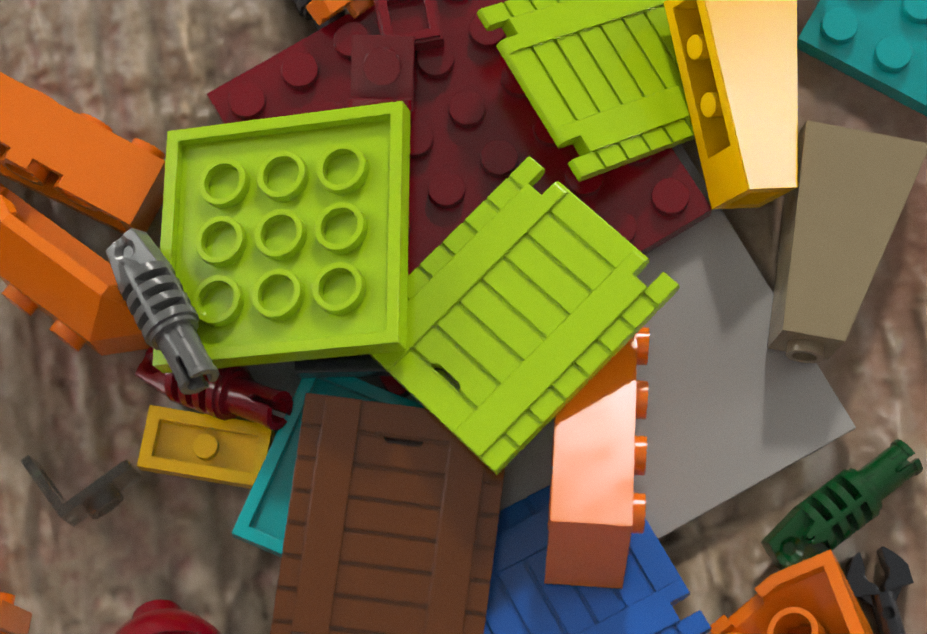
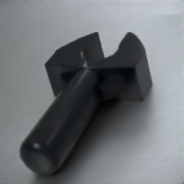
[844,546,914,634]

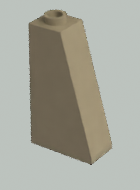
[767,120,927,363]

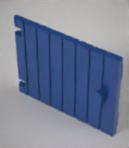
[484,485,712,634]

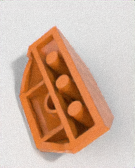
[0,183,150,356]

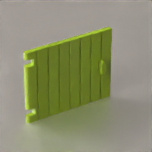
[477,0,695,182]
[369,156,680,475]

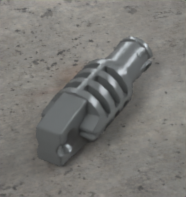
[106,228,219,394]

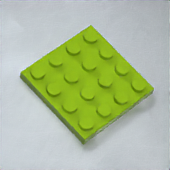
[153,101,411,373]

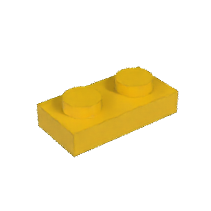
[137,405,275,489]

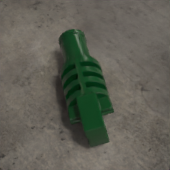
[761,439,923,570]

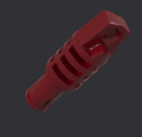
[135,346,293,431]

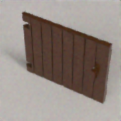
[270,393,505,634]

